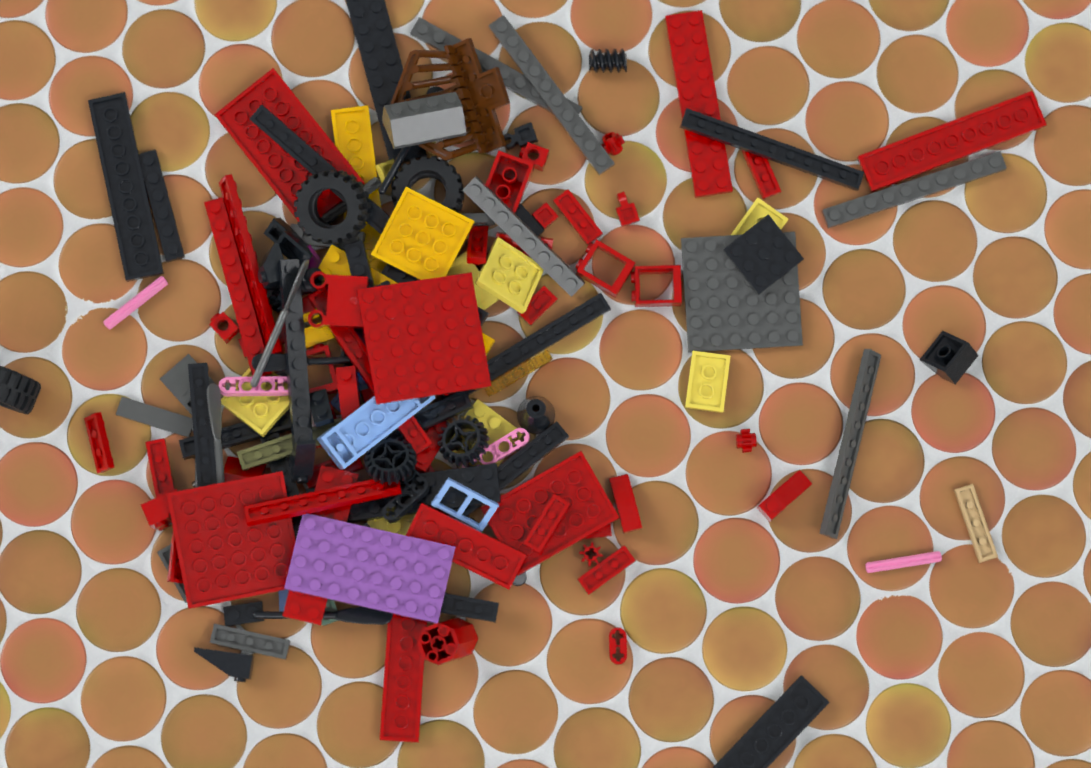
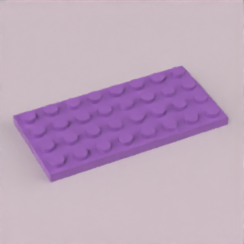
[284,514,456,623]

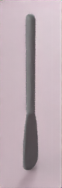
[250,259,309,387]
[207,383,225,483]

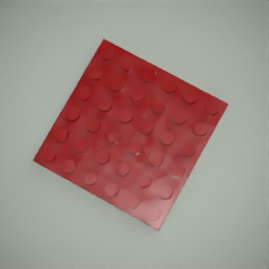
[357,272,491,405]
[166,471,296,609]

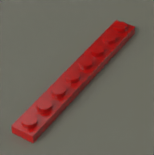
[244,479,402,526]

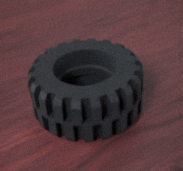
[391,155,464,212]
[294,170,371,244]
[0,366,41,415]

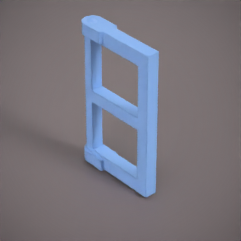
[431,477,499,532]

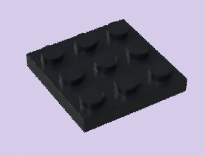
[723,214,804,295]

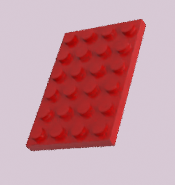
[481,451,620,576]

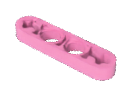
[219,376,289,397]
[462,428,530,468]

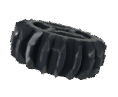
[437,415,490,467]
[364,436,417,485]

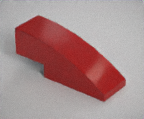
[609,474,642,534]

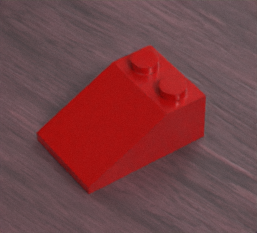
[485,150,535,214]

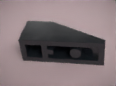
[288,440,316,484]
[194,647,255,683]

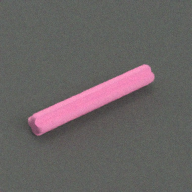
[103,276,168,330]
[865,551,942,573]

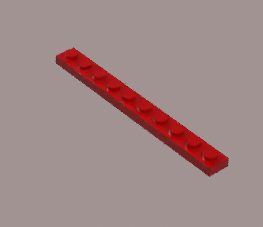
[218,174,282,354]
[204,197,272,377]
[308,289,433,455]

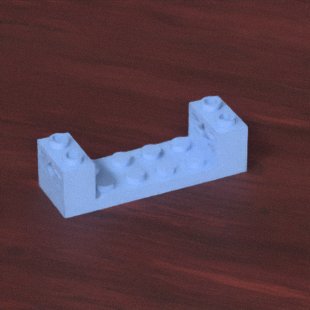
[317,396,436,469]

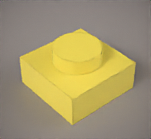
[375,159,395,182]

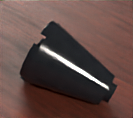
[517,396,555,435]

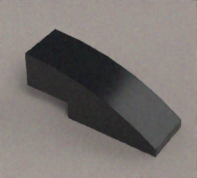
[264,217,313,267]

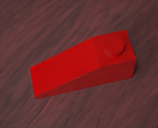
[336,365,361,420]
[757,470,812,522]

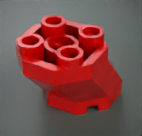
[417,617,478,665]

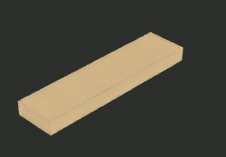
[954,484,998,563]

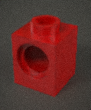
[519,142,549,171]
[209,312,240,344]

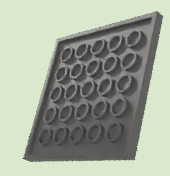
[681,232,803,353]

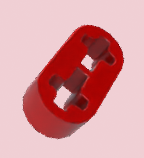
[609,627,627,665]

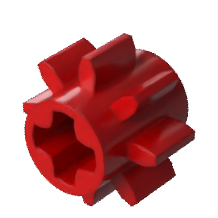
[601,132,625,156]
[736,429,757,453]
[579,542,603,567]

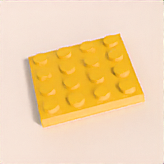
[371,187,475,280]

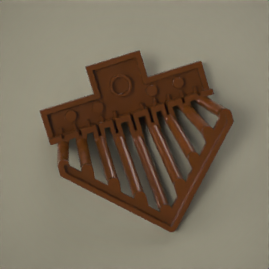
[383,38,510,161]

